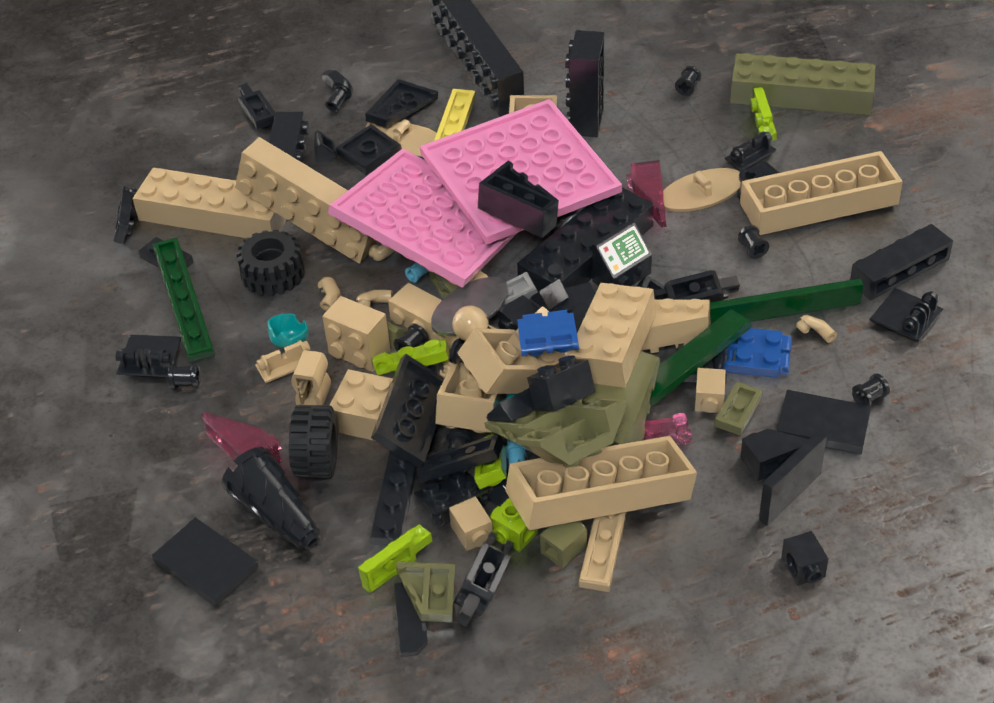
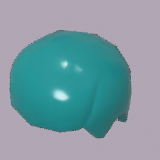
[267,313,309,349]

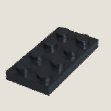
[371,354,445,468]

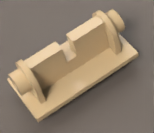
[255,340,310,383]

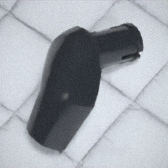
[321,70,353,112]

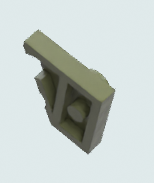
[396,562,455,622]

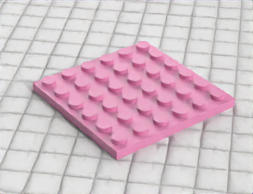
[420,99,622,244]
[328,149,517,288]

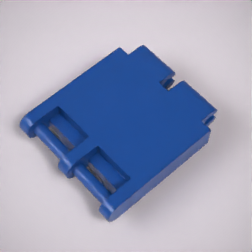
[517,310,579,357]
[724,328,792,378]

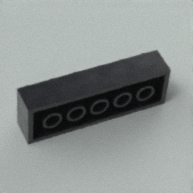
[517,187,654,292]

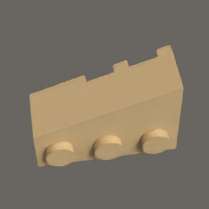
[641,299,711,353]

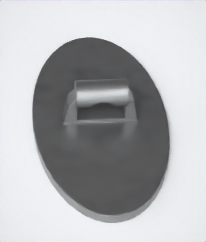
[431,277,508,336]

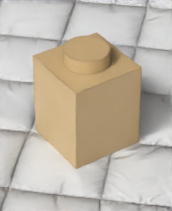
[695,368,726,413]
[449,496,493,551]

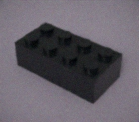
[565,30,604,137]

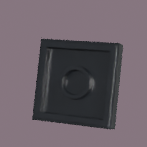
[335,124,402,175]

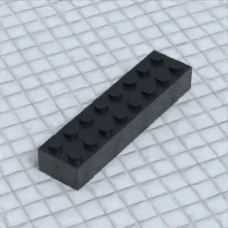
[429,0,524,117]

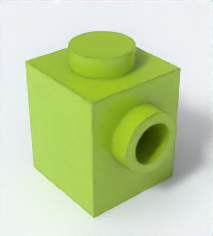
[490,498,538,552]

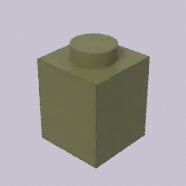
[540,521,587,569]

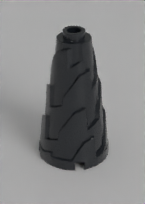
[222,447,320,550]

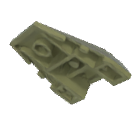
[484,398,627,467]

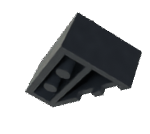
[478,160,559,238]

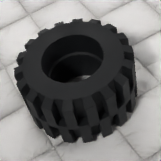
[236,230,304,296]
[288,405,338,478]

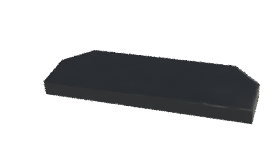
[394,583,428,657]

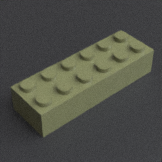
[730,53,876,115]

